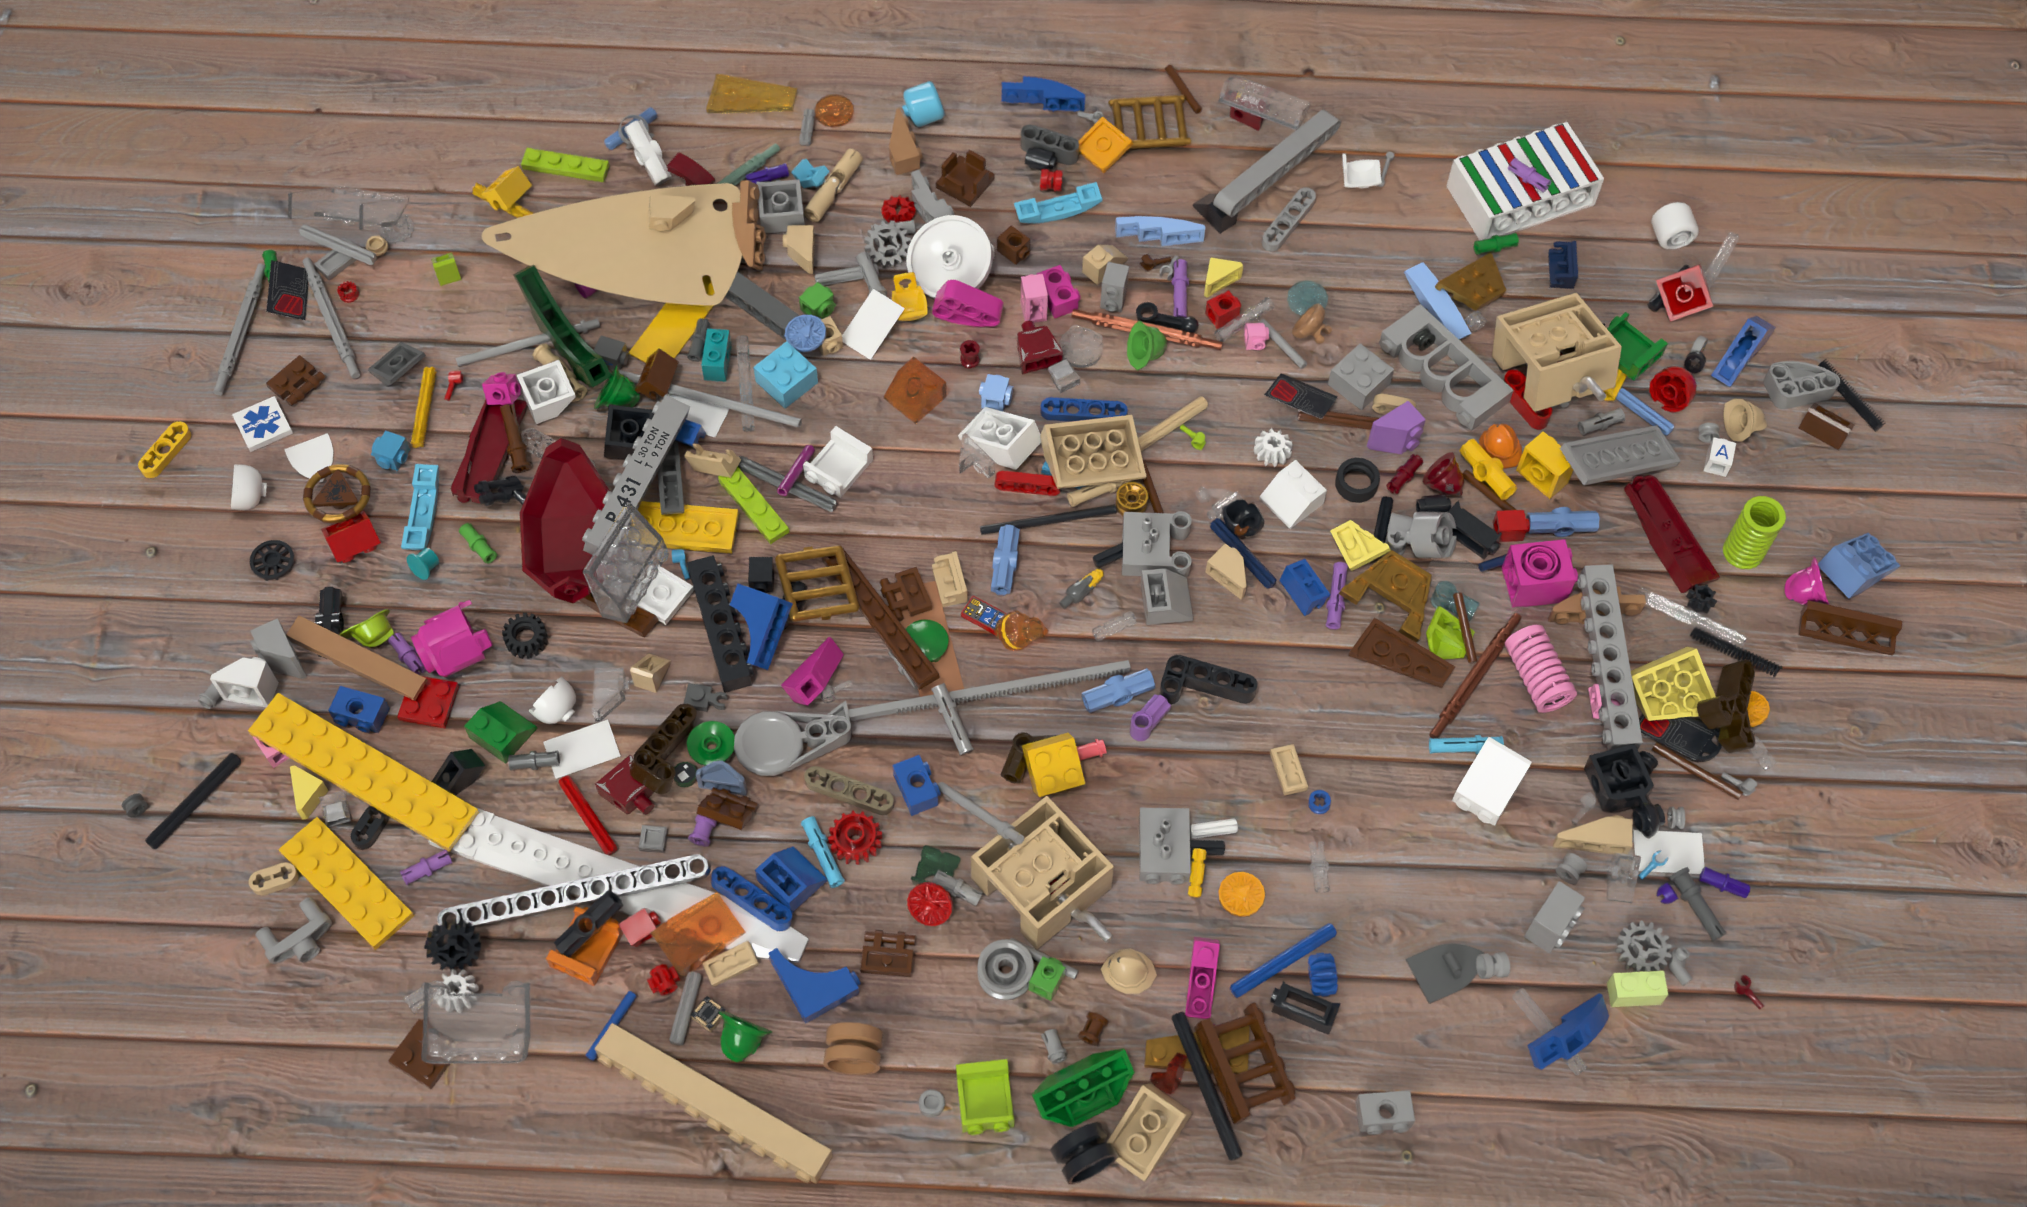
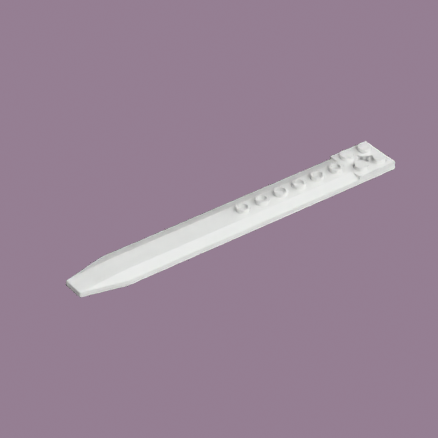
[428,807,809,963]

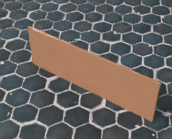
[894,581,964,697]

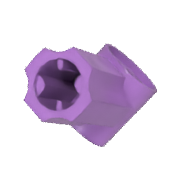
[1130,694,1171,741]

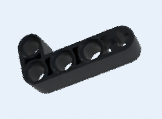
[1159,655,1258,705]

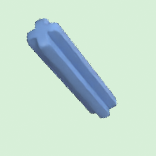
[604,107,657,150]
[1616,388,1675,435]

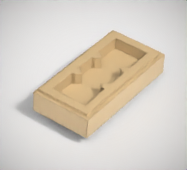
[1270,744,1308,796]
[702,941,760,987]

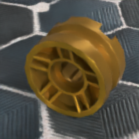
[1116,482,1148,516]

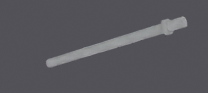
[456,318,600,367]

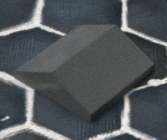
[368,342,426,386]

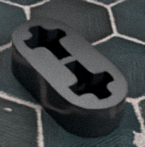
[351,806,389,850]

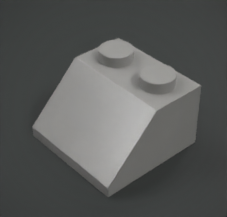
[250,618,307,679]

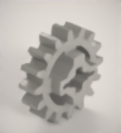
[864,221,911,268]
[1615,921,1672,972]

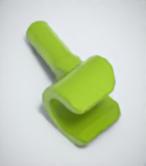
[1180,425,1206,450]

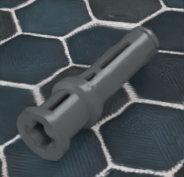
[1669,867,1726,941]

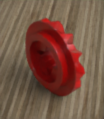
[881,194,916,223]

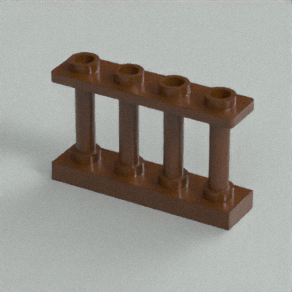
[1194,1002,1296,1124]

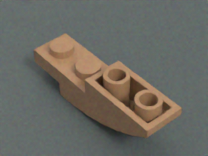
[732,180,766,270]
[1548,586,1646,624]

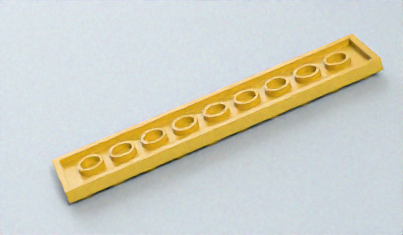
[248,693,479,852]

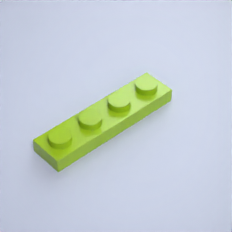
[521,148,610,182]
[718,466,789,545]

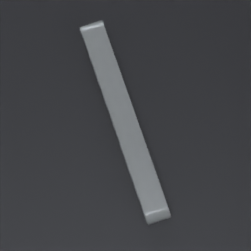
[1213,109,1341,217]

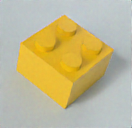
[1516,431,1573,499]
[1022,733,1085,797]

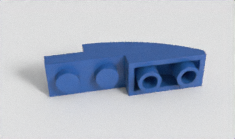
[1002,76,1085,112]
[1528,993,1609,1070]

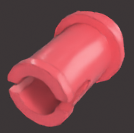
[1076,739,1107,761]

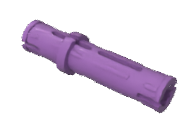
[1172,259,1189,318]
[1326,562,1348,630]

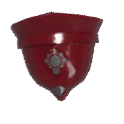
[1423,452,1464,496]

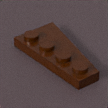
[1349,617,1455,688]

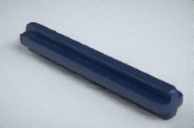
[1210,518,1277,589]

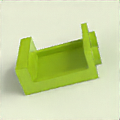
[956,1059,1014,1135]

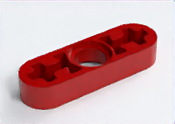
[994,471,1060,496]

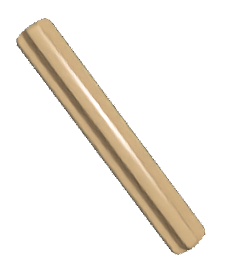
[1138,396,1208,451]

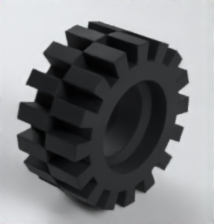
[502,613,548,659]

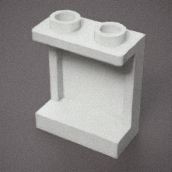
[803,426,873,498]

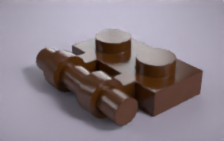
[266,355,326,406]
[880,567,933,622]
[696,787,759,830]
[860,930,915,977]

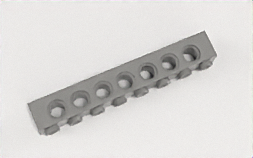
[1577,564,1643,750]

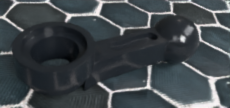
[1136,302,1199,333]

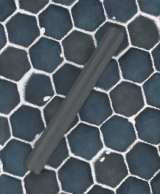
[738,456,837,512]

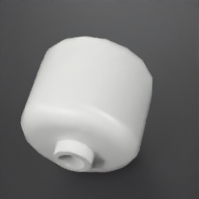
[1651,202,1699,250]

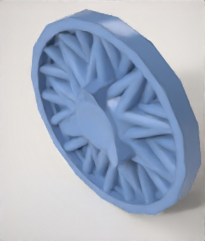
[785,315,826,352]

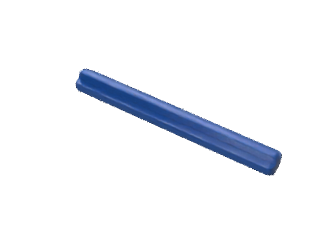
[1230,923,1337,998]

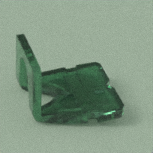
[911,845,961,886]

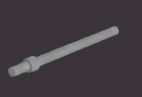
[938,782,1024,844]

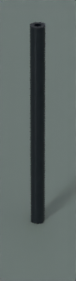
[980,504,1116,535]

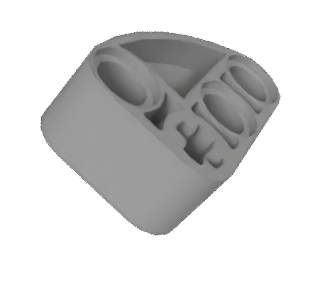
[1763,361,1840,409]

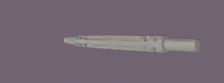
[302,258,360,379]
[213,264,265,396]

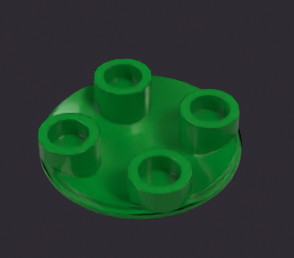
[905,619,949,662]

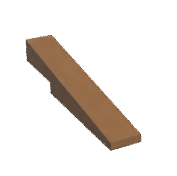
[286,615,427,701]

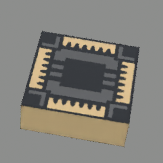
[690,996,727,1032]

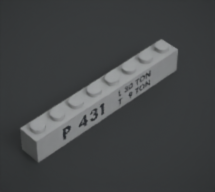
[582,395,690,563]

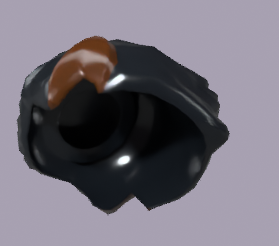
[1222,499,1264,537]

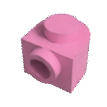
[1244,323,1269,350]

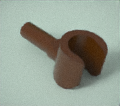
[1140,254,1171,271]

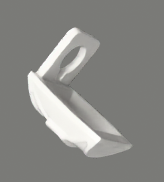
[1342,154,1382,188]

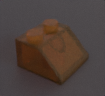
[884,357,947,424]

